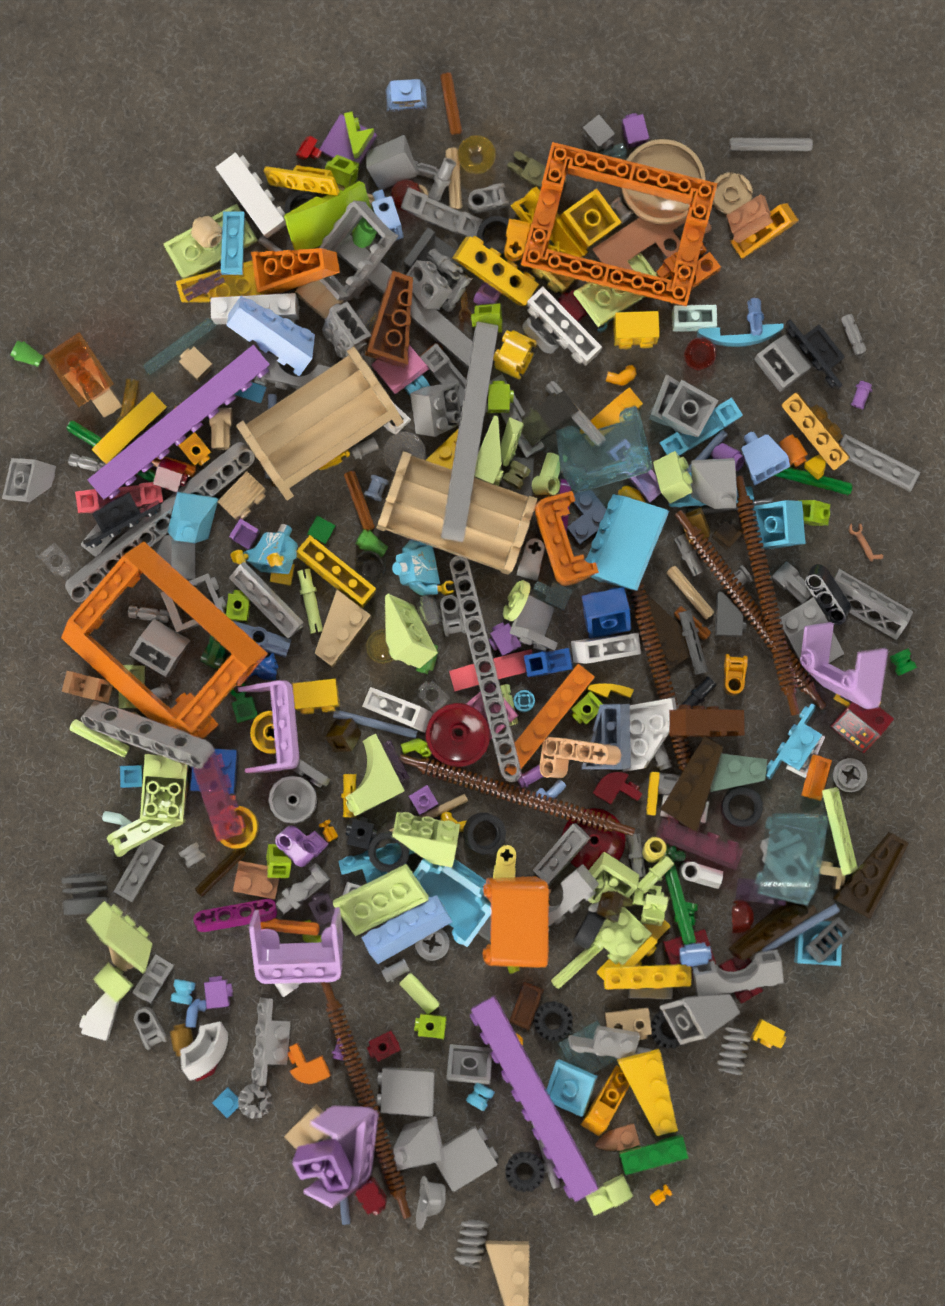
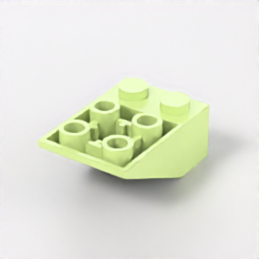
[140,754,190,822]
[392,812,460,867]

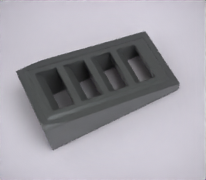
[805,917,853,963]

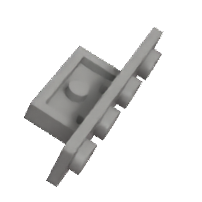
[251,997,291,1086]
[568,1026,651,1059]

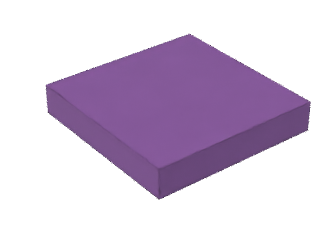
[319,114,377,166]

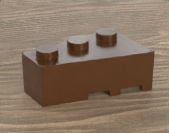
[669,705,745,737]

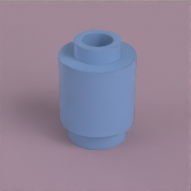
[679,942,712,967]

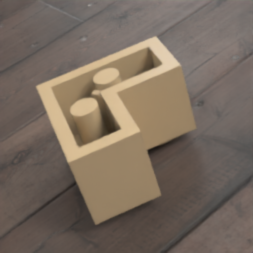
[284,1104,329,1149]

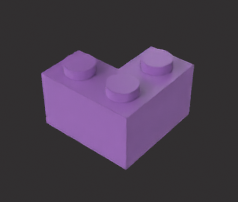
[292,1138,354,1192]

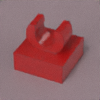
[295,136,322,160]

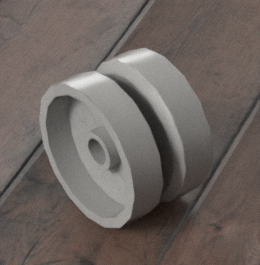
[269,776,318,824]

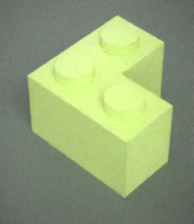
[588,852,639,904]

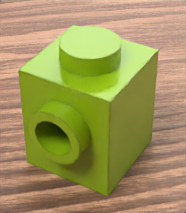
[488,381,514,413]
[798,500,830,526]

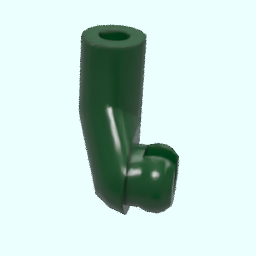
[665,846,686,861]

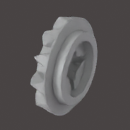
[833,758,867,792]
[415,929,449,960]
[238,1084,272,1119]

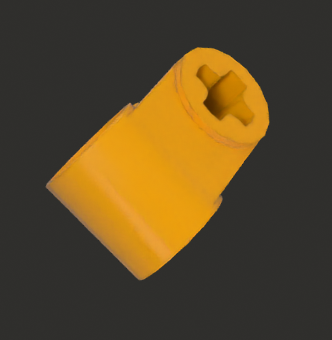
[504,218,530,262]
[723,654,748,696]

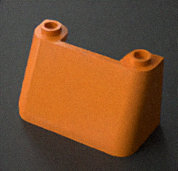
[535,491,599,586]
[483,876,549,967]

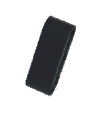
[805,564,851,625]

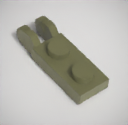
[507,151,567,189]

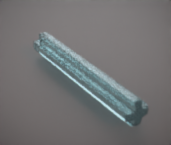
[143,318,216,375]

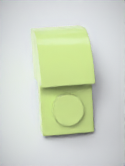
[94,962,134,1002]
[585,1174,633,1216]

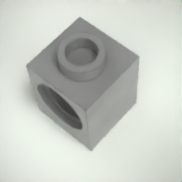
[582,115,615,152]

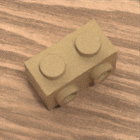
[605,1007,652,1040]

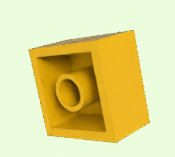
[560,188,622,249]
[613,311,659,349]
[292,679,340,715]

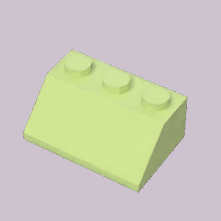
[86,901,152,973]

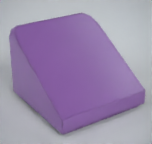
[473,282,502,305]

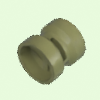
[503,460,531,490]

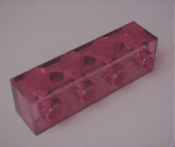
[192,751,246,842]
[654,816,743,870]

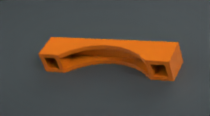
[498,664,595,776]

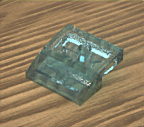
[558,1020,618,1074]

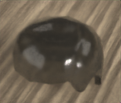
[354,550,387,584]

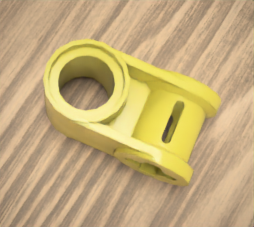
[493,845,516,878]

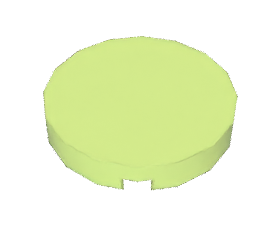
[503,580,530,621]

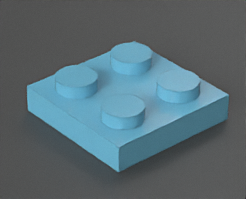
[547,1059,597,1117]

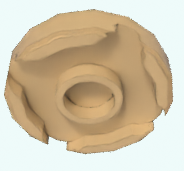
[713,173,752,215]

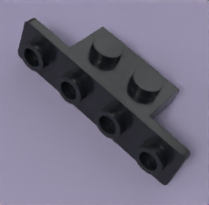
[785,319,845,390]
[83,492,161,548]

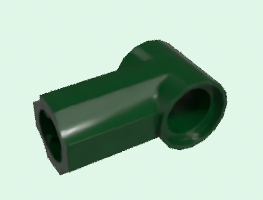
[200,635,227,671]

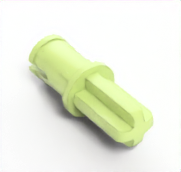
[637,855,674,894]

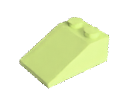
[474,415,504,486]
[385,594,438,668]

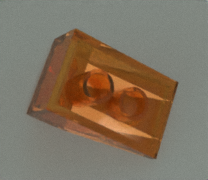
[44,332,114,408]

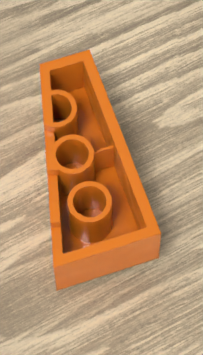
[251,248,340,295]

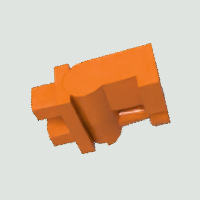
[656,243,721,290]

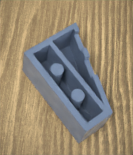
[582,704,631,769]

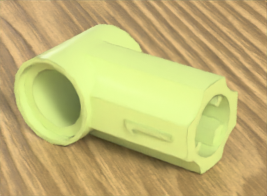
[532,453,564,495]

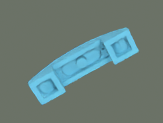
[697,324,783,347]
[660,397,743,456]

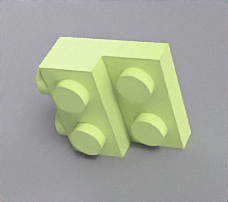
[593,907,652,965]

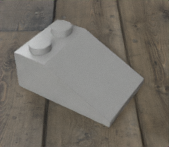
[778,597,844,675]

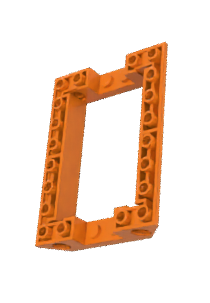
[521,142,718,307]
[61,541,268,737]

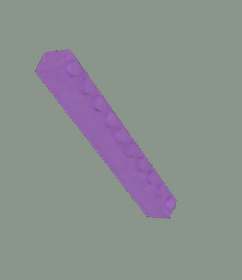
[88,345,270,500]
[470,995,598,1202]

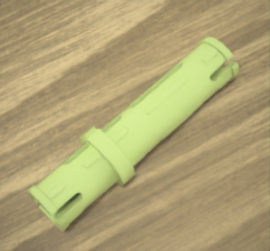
[297,569,323,634]

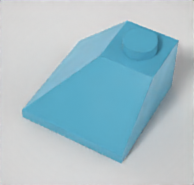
[167,492,218,543]

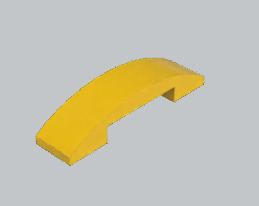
[92,392,167,464]

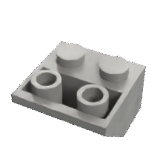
[754,333,813,392]
[410,383,461,437]
[129,619,191,677]

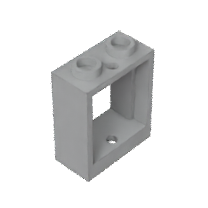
[161,574,227,633]

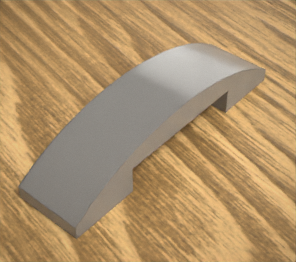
[401,188,482,237]
[420,344,488,414]

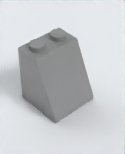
[660,994,740,1045]
[377,1067,434,1116]

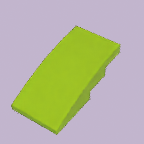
[284,181,372,250]

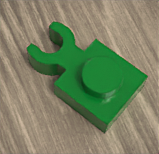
[230,683,258,723]

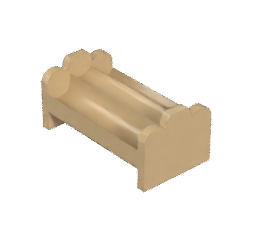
[236,346,404,500]
[376,451,537,575]

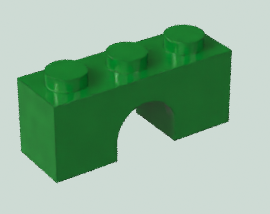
[619,1134,688,1175]

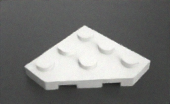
[623,698,676,772]

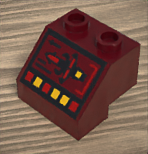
[829,701,894,753]

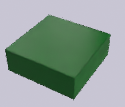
[307,516,336,545]

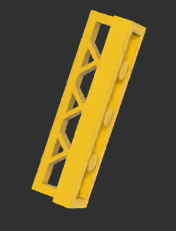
[511,186,588,258]

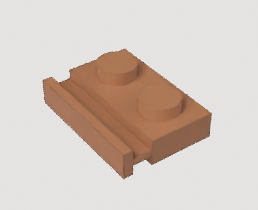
[726,194,773,243]
[233,861,280,899]

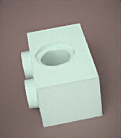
[672,305,717,332]

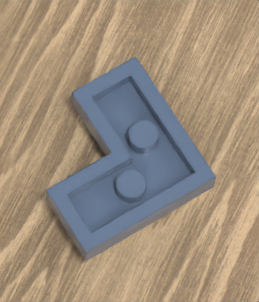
[567,485,606,545]

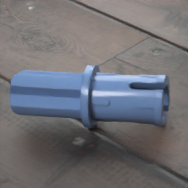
[747,298,764,336]

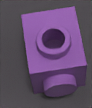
[489,622,521,656]
[204,976,233,1009]

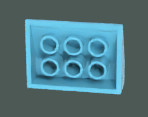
[585,494,669,590]

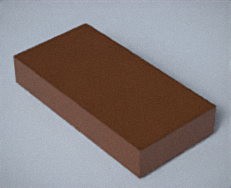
[509,982,544,1030]

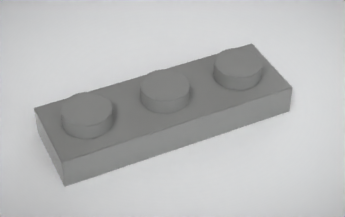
[533,823,591,885]
[114,839,165,902]

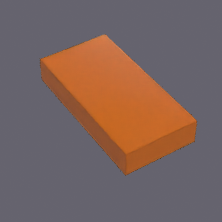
[801,754,832,801]

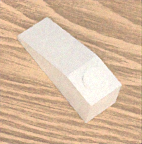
[571,633,641,664]
[362,687,433,733]
[79,976,127,1040]

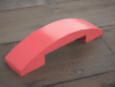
[75,482,163,513]
[449,650,532,692]

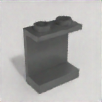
[404,228,467,288]

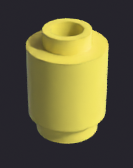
[642,837,666,863]

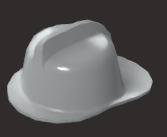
[416,1176,445,1229]

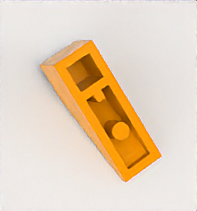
[730,203,799,259]
[579,387,643,447]

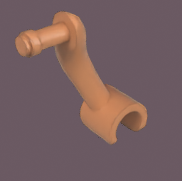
[848,523,883,561]

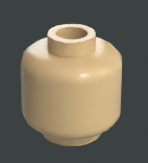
[191,216,222,248]

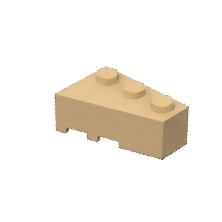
[315,590,372,668]
[485,1241,529,1306]

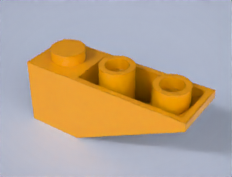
[581,1065,630,1136]

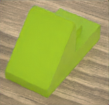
[344,112,374,159]

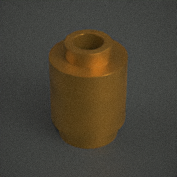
[170,1024,194,1056]

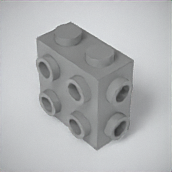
[322,302,371,359]

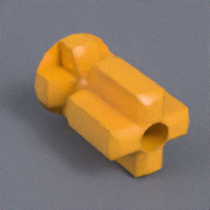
[319,819,338,842]
[650,1184,673,1206]

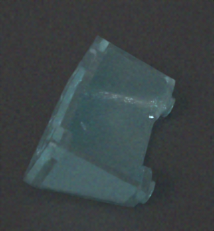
[556,406,652,492]
[755,813,828,905]

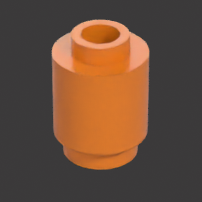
[779,434,808,467]

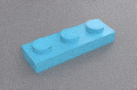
[221,211,245,275]

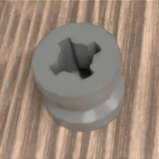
[179,842,206,868]

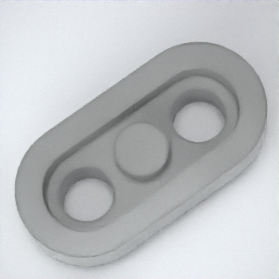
[523,317,560,353]
[292,759,331,788]

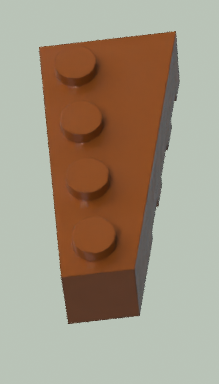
[364,271,413,369]

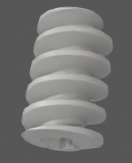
[717,1027,751,1075]
[454,1219,489,1268]

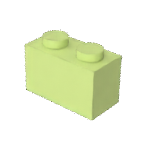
[653,451,693,504]

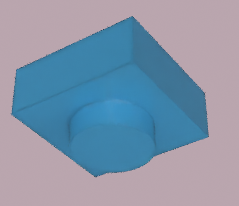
[120,765,143,788]
[213,1087,239,1118]

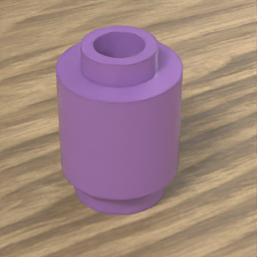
[712,443,745,471]

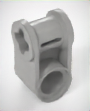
[468,183,510,213]
[517,538,544,581]
[440,595,466,637]
[134,1007,168,1050]

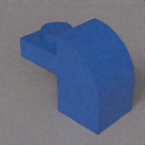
[524,648,573,677]

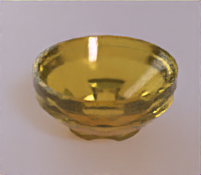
[457,135,496,174]

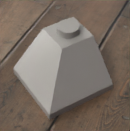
[2,458,56,502]
[691,458,737,509]
[393,1117,445,1171]

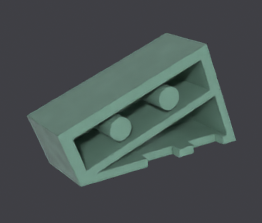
[711,754,767,792]

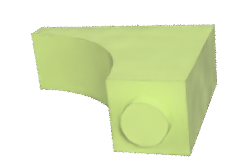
[345,734,404,816]

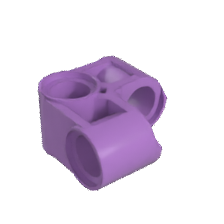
[275,825,328,867]

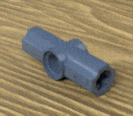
[232,620,292,658]

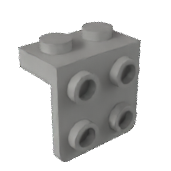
[509,595,558,652]

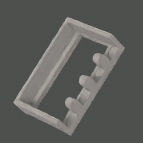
[320,201,398,300]

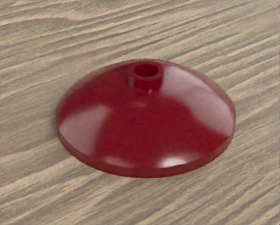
[426,703,490,767]
[562,808,626,871]

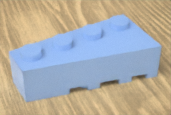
[227,296,315,376]

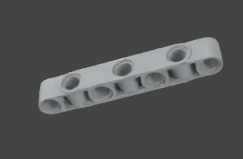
[81,701,214,769]

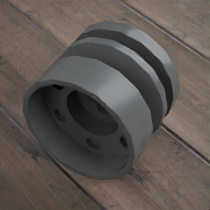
[61,873,109,915]

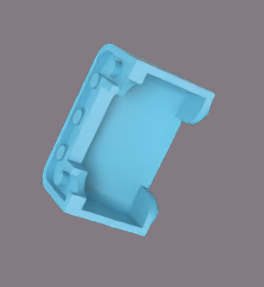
[413,858,491,947]

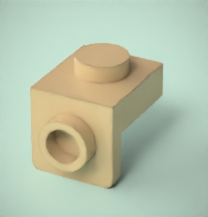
[815,861,845,890]

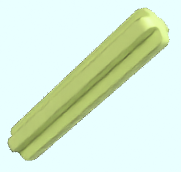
[70,719,130,757]
[551,943,604,989]

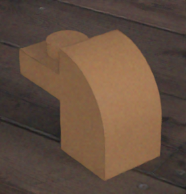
[62,671,113,703]

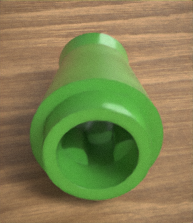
[10,341,44,367]
[355,529,388,557]

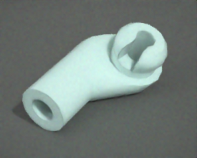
[102,811,132,829]

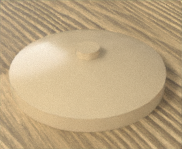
[621,139,705,224]

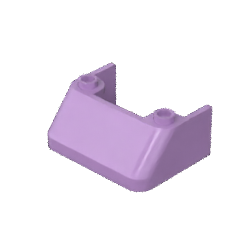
[800,622,888,709]
[238,680,299,773]
[249,907,343,984]
[304,1106,378,1208]

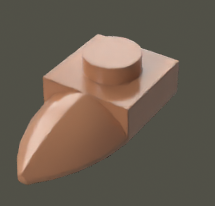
[595,1123,640,1151]

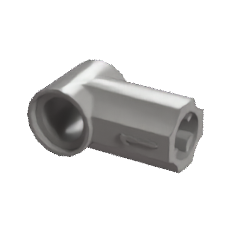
[771,562,812,604]

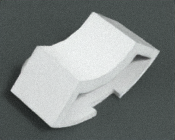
[180,1021,228,1080]

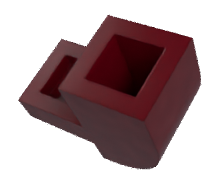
[592,772,643,804]

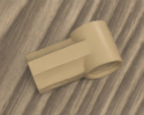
[209,408,232,450]

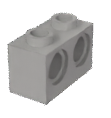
[406,261,452,310]

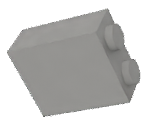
[435,1126,499,1192]

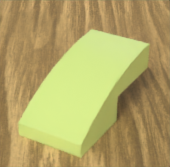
[640,894,668,926]

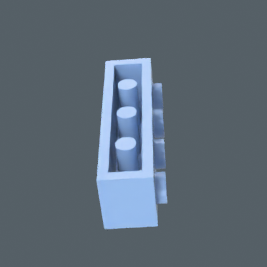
[362,895,452,964]

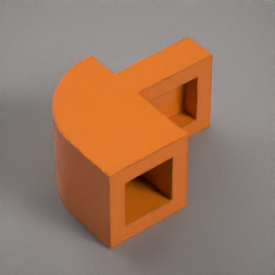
[287,1043,331,1084]

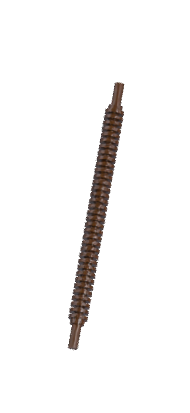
[736,476,800,716]
[674,510,827,710]
[628,579,692,773]
[398,754,635,836]
[321,982,412,1219]

